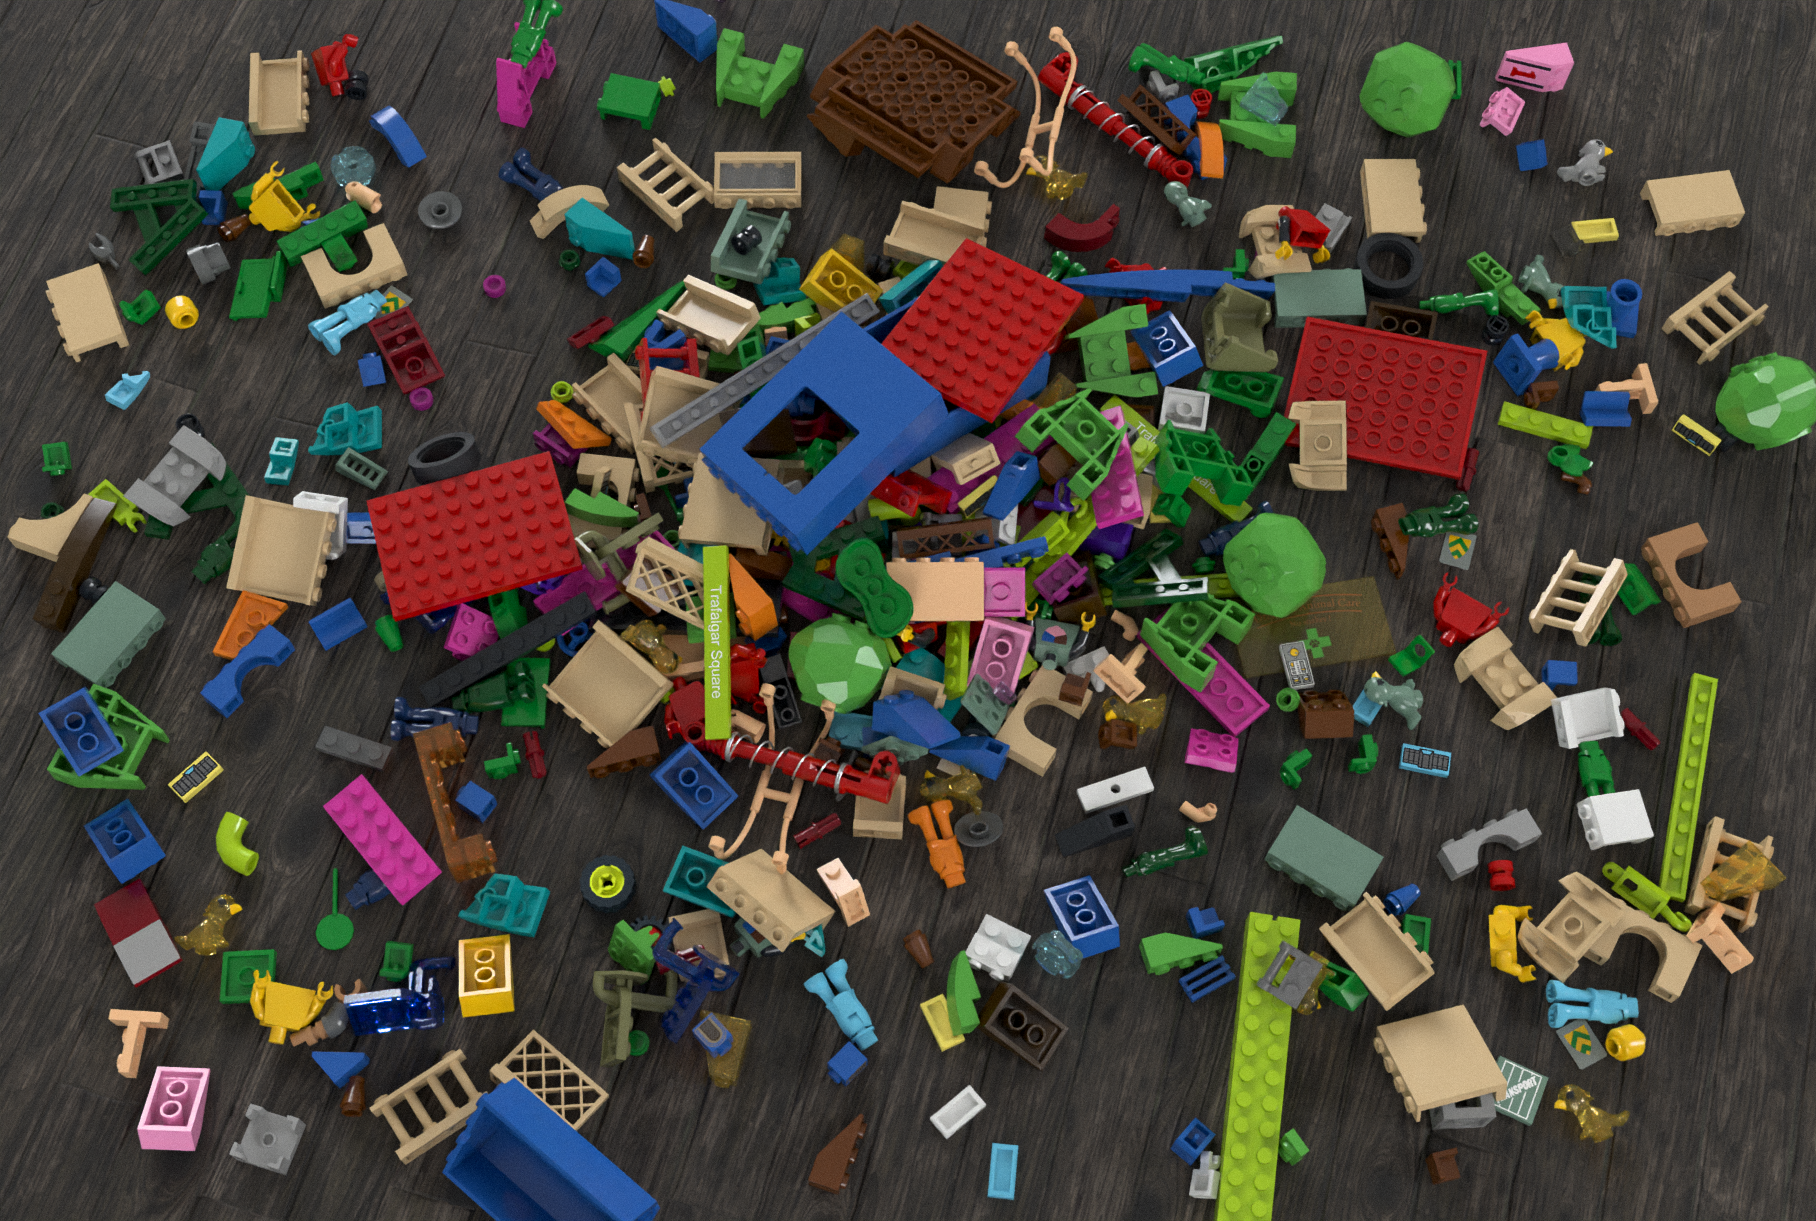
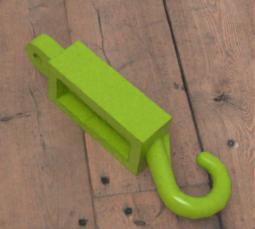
[1014,497,1088,568]
[1602,862,1692,932]

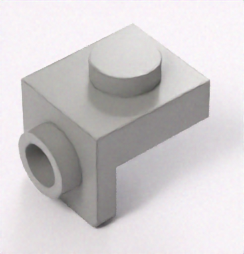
[1146,70,1179,103]

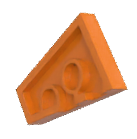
[536,400,612,449]
[213,590,288,661]

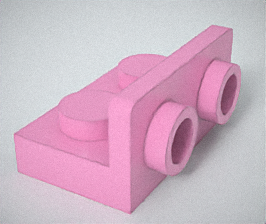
[1480,87,1525,136]

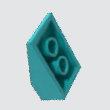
[196,117,255,191]
[564,197,635,260]
[896,647,963,722]

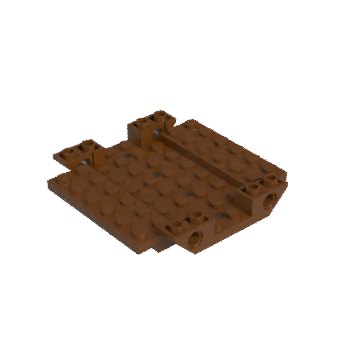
[810,20,1021,184]

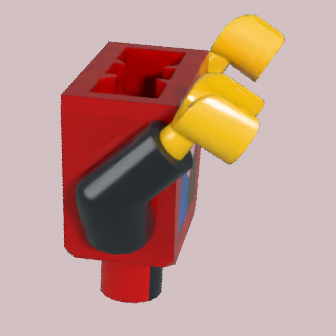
[1275,206,1331,263]
[893,621,947,654]

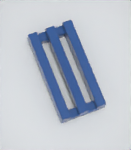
[1179,955,1236,1003]

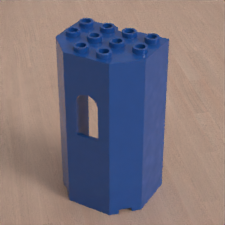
[442,1077,660,1221]

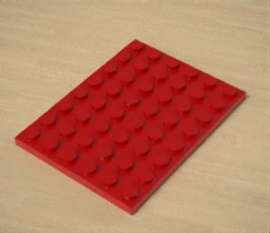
[882,238,1084,423]
[1284,317,1487,480]
[367,451,583,622]

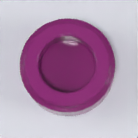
[483,275,506,298]
[409,387,434,411]

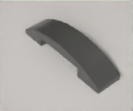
[184,121,215,204]

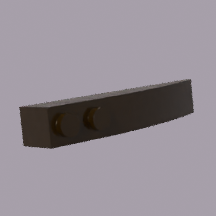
[32,498,117,633]

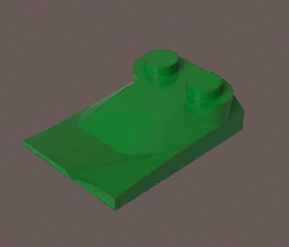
[1196,369,1284,418]

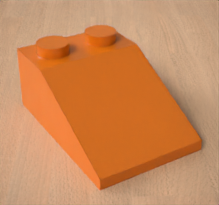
[729,553,778,641]

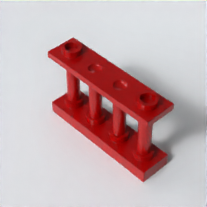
[635,338,700,421]
[870,469,953,517]

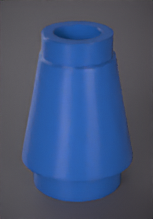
[1383,884,1421,916]

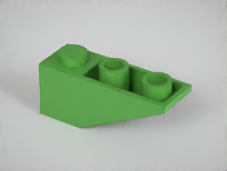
[1139,932,1223,975]

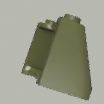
[1201,282,1278,372]

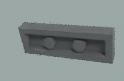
[315,726,394,772]

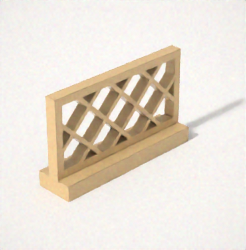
[623,402,694,493]
[626,537,731,630]
[489,1030,609,1131]

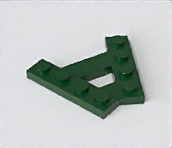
[110,179,208,276]
[144,443,249,540]
[782,516,886,622]
[1098,529,1209,608]

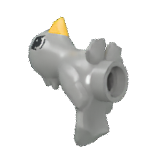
[1557,139,1613,186]

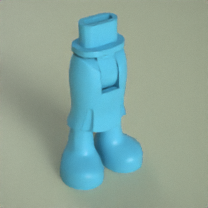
[804,959,878,1051]

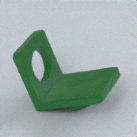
[1388,635,1435,677]

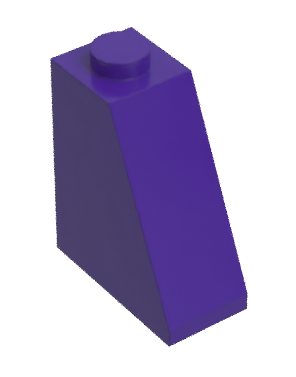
[1077,523,1134,563]

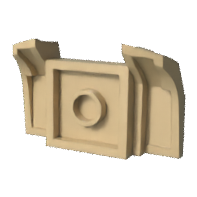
[1239,205,1312,279]
[1288,401,1347,491]
[1454,627,1557,730]
[1517,872,1630,983]

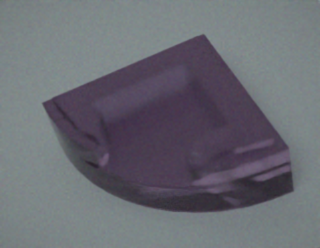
[992,681,1017,705]

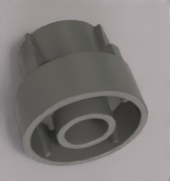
[186,242,231,285]

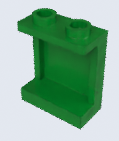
[597,73,662,130]

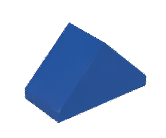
[312,1051,370,1088]
[1170,1118,1216,1166]

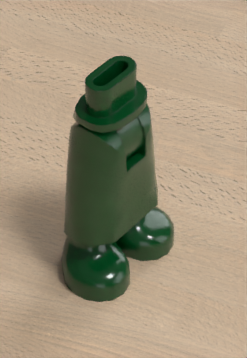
[452,660,536,714]

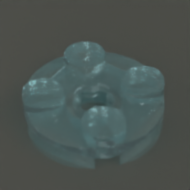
[330,146,376,186]
[1033,930,1083,979]

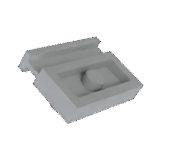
[1316,203,1352,253]

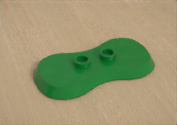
[836,537,914,638]

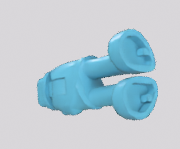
[308,290,387,355]
[1546,980,1639,1028]

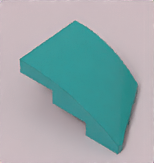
[753,258,806,305]
[1561,286,1617,349]
[308,402,382,455]
[458,873,550,937]

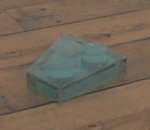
[1240,72,1288,126]

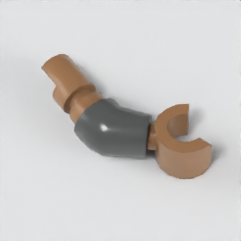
[290,979,368,1046]

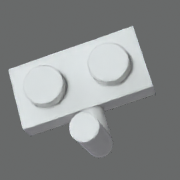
[1062,646,1109,692]

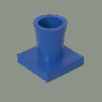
[1607,279,1642,339]
[1493,334,1560,397]

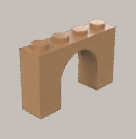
[1641,522,1741,628]

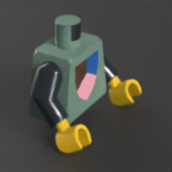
[1023,602,1096,670]
[730,913,806,958]

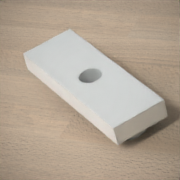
[1077,767,1154,814]

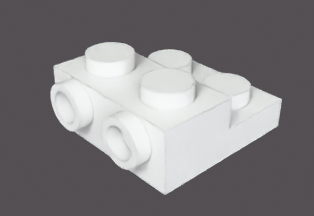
[1158,386,1210,434]
[966,914,1031,982]

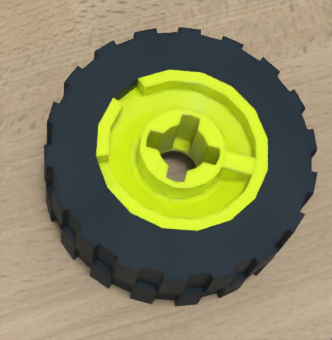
[580,855,637,914]

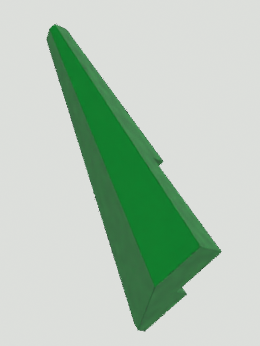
[1184,36,1283,94]
[589,281,686,363]

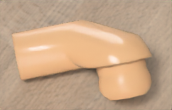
[1111,610,1139,641]
[1179,801,1217,823]

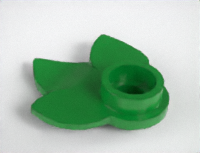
[1547,444,1593,476]

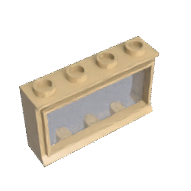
[714,152,802,209]

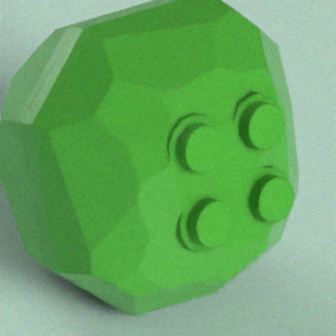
[1359,42,1456,138]
[1716,352,1816,451]
[1223,513,1326,618]
[789,613,892,714]

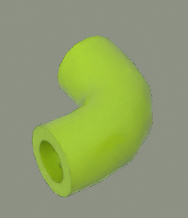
[868,498,922,526]
[216,812,259,876]

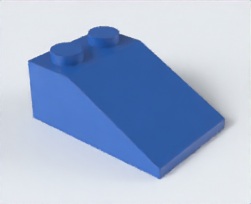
[654,0,718,63]
[1130,310,1203,387]
[38,686,124,776]
[872,690,960,749]
[649,742,738,830]
[84,799,166,884]
[1044,875,1120,962]

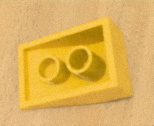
[799,248,883,312]
[459,934,515,1017]

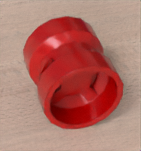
[1190,89,1212,119]
[1487,860,1516,891]

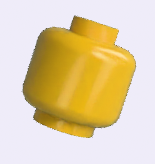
[165,296,199,329]
[1605,1024,1646,1061]

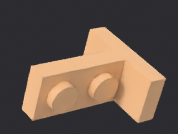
[1595,363,1658,414]
[1093,643,1148,704]
[817,858,870,927]
[1686,902,1754,974]
[109,1009,169,1078]

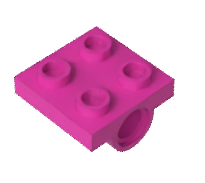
[444,603,499,661]
[1185,728,1238,773]

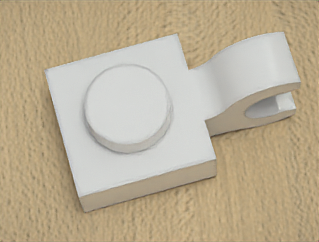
[1189,1151,1221,1199]

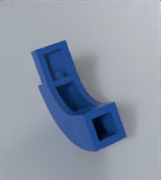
[369,106,427,167]

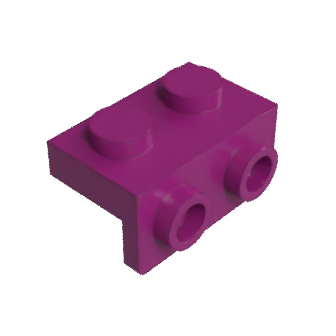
[532,423,588,468]
[1031,553,1089,605]

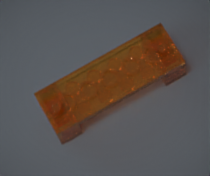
[413,722,498,883]

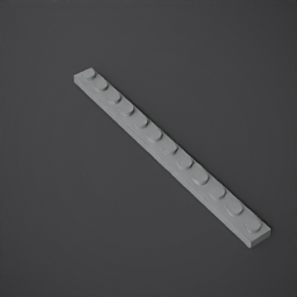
[650,293,880,448]

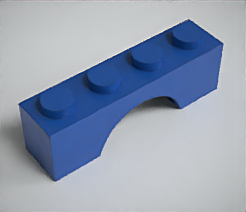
[1164,95,1227,180]
[200,624,295,718]

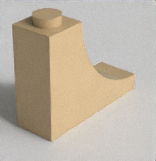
[8,494,94,562]

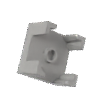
[1429,1093,1496,1130]
[229,1104,306,1175]

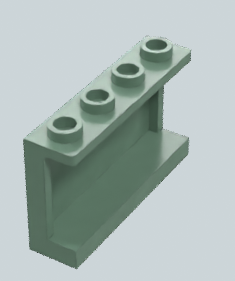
[711,199,791,284]
[1270,268,1367,328]
[51,581,165,688]
[1265,805,1384,911]

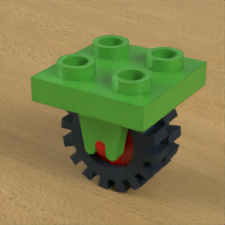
[608,915,673,985]

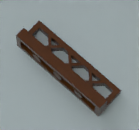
[1117,84,1197,155]
[896,517,995,559]

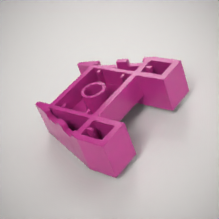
[496,22,556,128]

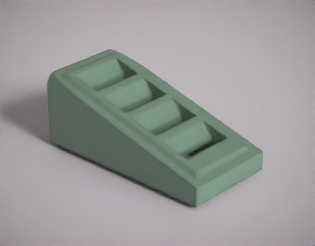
[335,447,388,490]

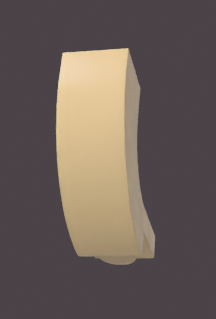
[530,185,609,239]

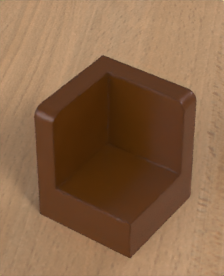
[1058,672,1092,707]
[1425,1148,1461,1185]

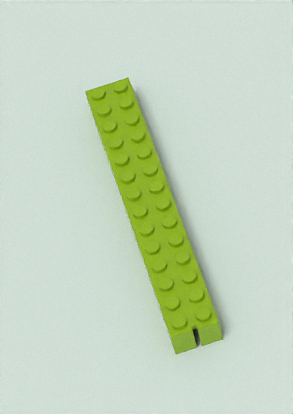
[1213,912,1300,1221]

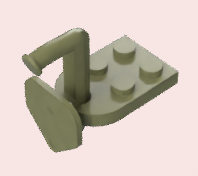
[574,512,664,615]
[593,969,679,1068]

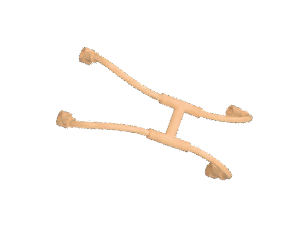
[974,27,1077,188]
[708,683,836,875]

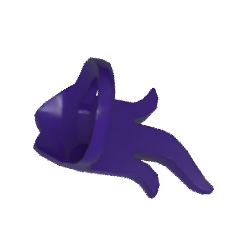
[1032,477,1074,512]

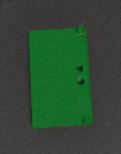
[229,256,276,321]
[501,658,551,729]

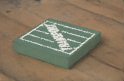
[1494,1056,1548,1126]

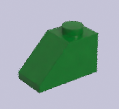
[1312,959,1369,1012]

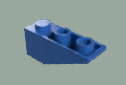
[983,451,1040,521]
[929,736,1010,781]

